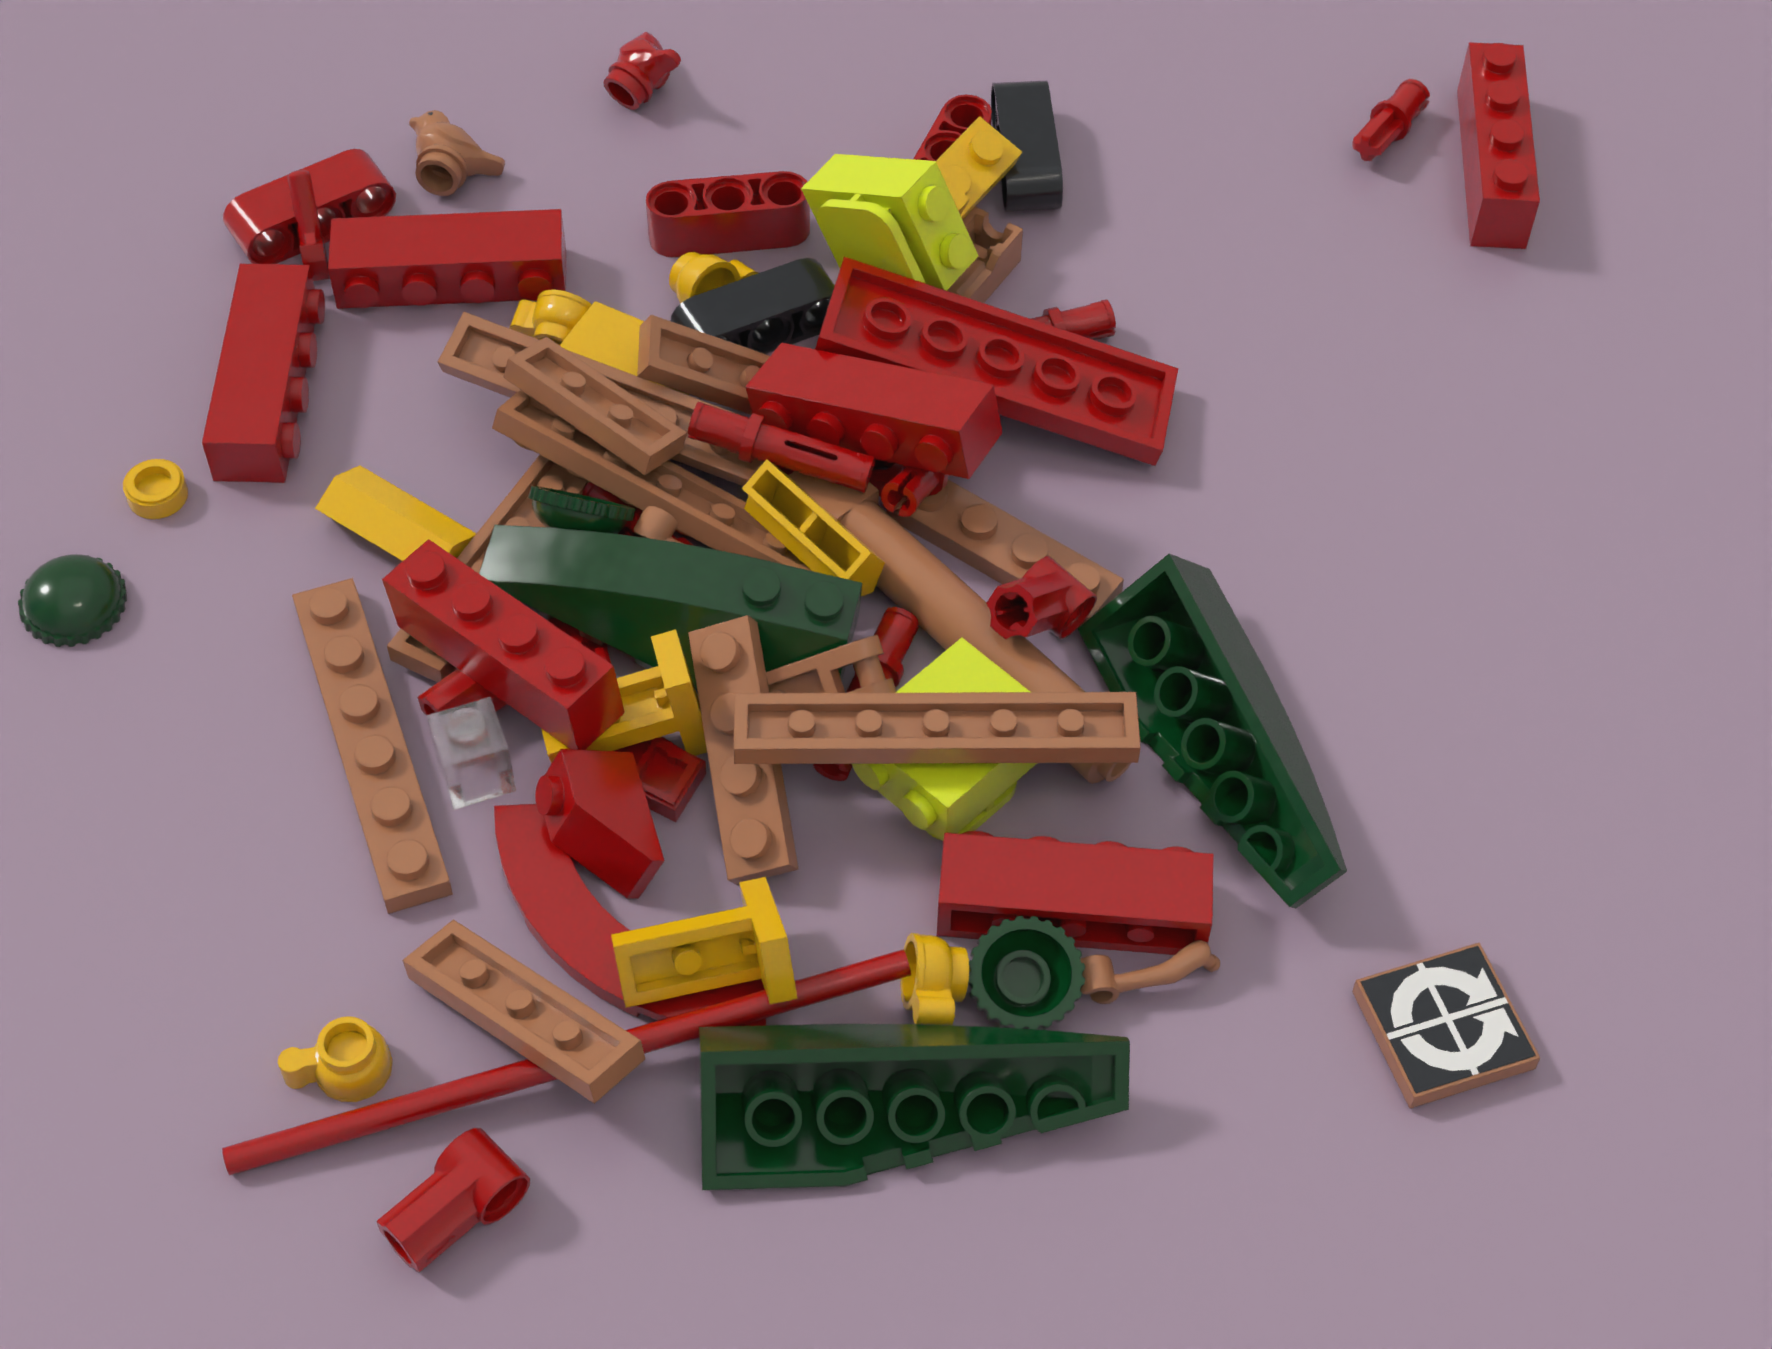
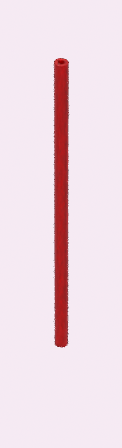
[222,949,911,1175]

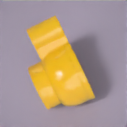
[669,252,758,303]
[509,289,592,345]
[900,933,969,1025]
[278,1016,393,1102]

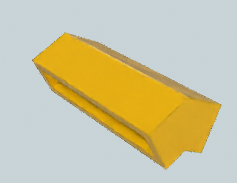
[742,459,885,597]
[315,465,476,561]

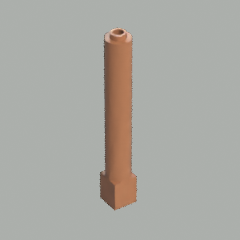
[788,471,1131,784]

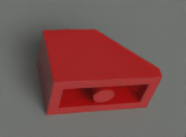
[535,749,665,899]

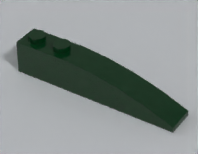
[479,525,863,694]
[1077,553,1347,909]
[699,1024,1130,1190]

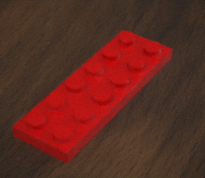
[815,257,1179,466]

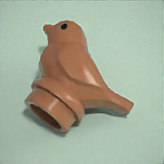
[409,110,505,196]

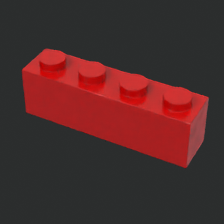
[1457,42,1540,249]
[328,209,566,309]
[202,263,325,483]
[745,343,1003,479]
[382,539,625,750]
[936,831,1214,955]

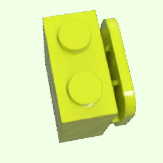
[801,154,978,291]
[852,637,1037,841]

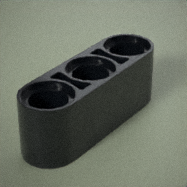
[991,81,1063,211]
[670,258,835,354]

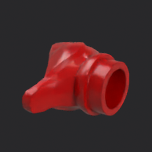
[603,32,681,110]

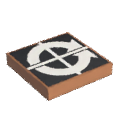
[1352,942,1540,1109]

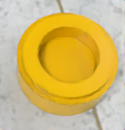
[123,459,188,519]

